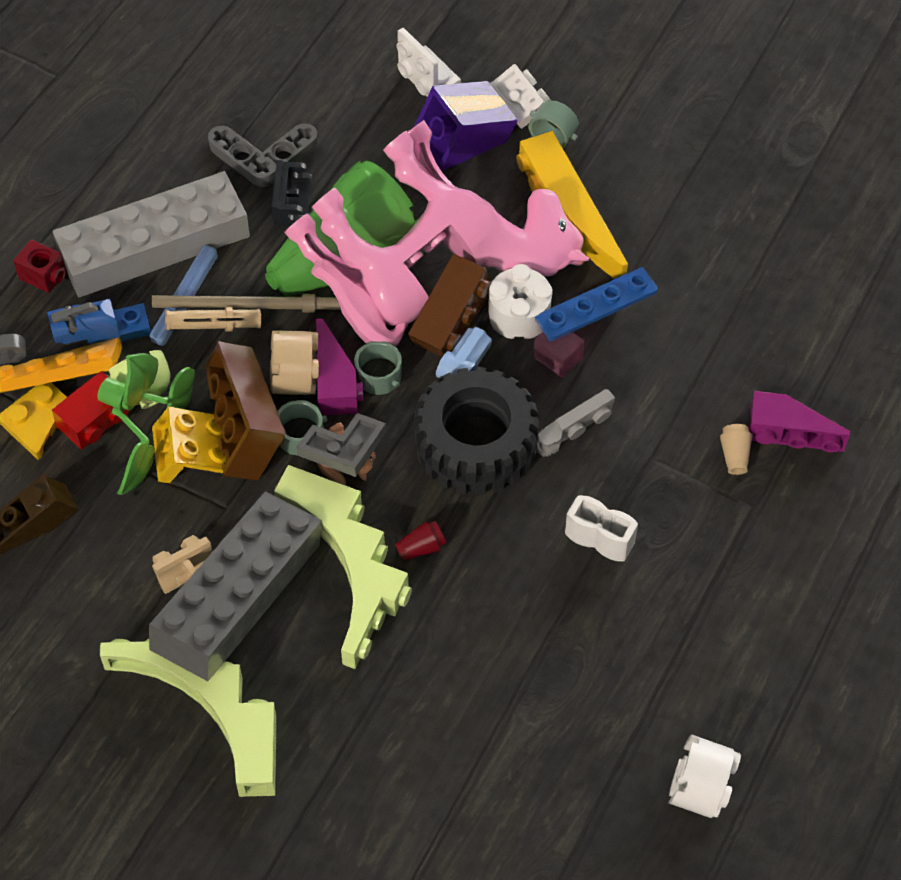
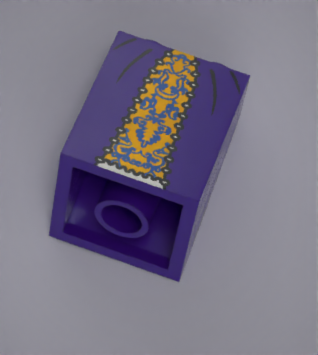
[414,81,518,170]

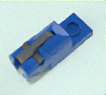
[47,299,151,345]

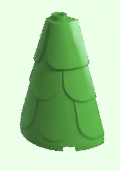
[265,161,425,297]

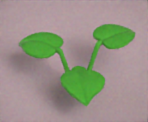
[98,353,195,495]

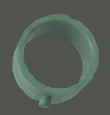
[528,100,579,149]
[354,341,402,395]
[277,400,328,455]

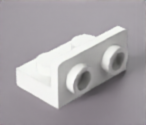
[490,64,551,129]

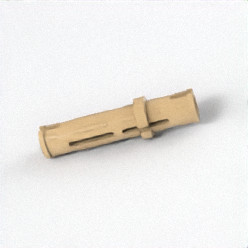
[165,306,261,332]

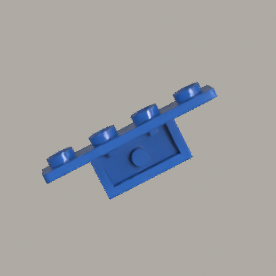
[535,267,658,341]

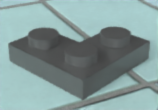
[297,413,387,477]

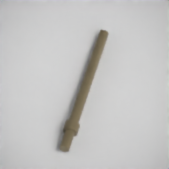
[152,294,340,313]

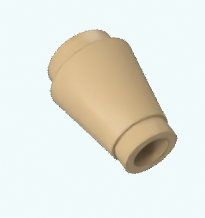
[720,424,752,475]

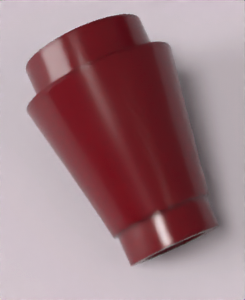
[395,520,447,562]

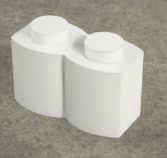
[565,495,638,561]

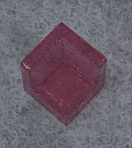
[534,332,584,378]

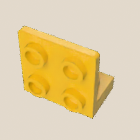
[152,406,227,483]

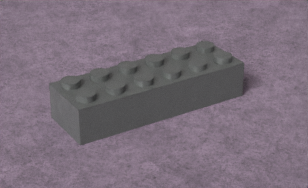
[149,491,322,682]

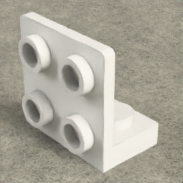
[397,28,461,97]

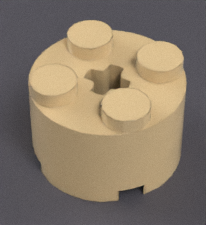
[270,331,319,395]

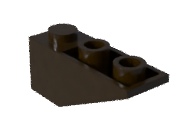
[0,474,79,555]

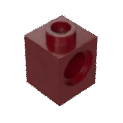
[13,239,67,293]

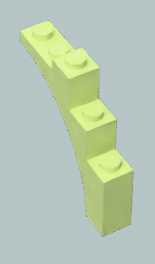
[274,465,412,669]
[100,639,276,797]

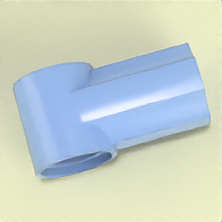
[436,327,492,378]

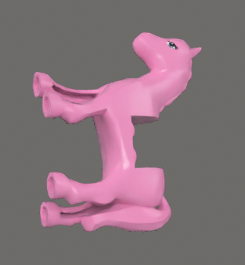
[285,120,589,347]

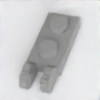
[537,389,615,457]

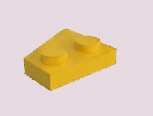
[0,383,67,460]

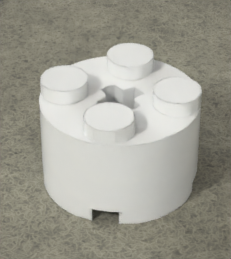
[489,264,552,339]
[669,735,741,818]

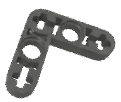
[208,123,318,187]

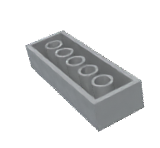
[53,171,250,298]

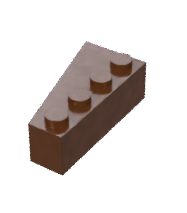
[205,341,285,481]

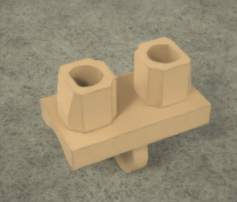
[152,535,213,594]

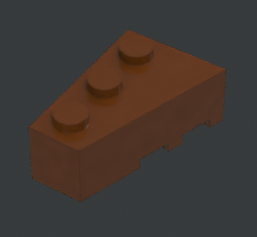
[408,253,492,357]

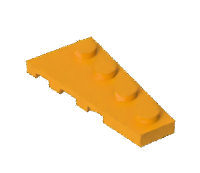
[0,337,123,393]

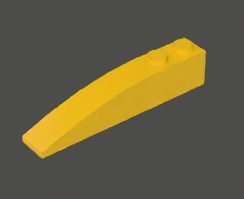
[516,131,628,279]

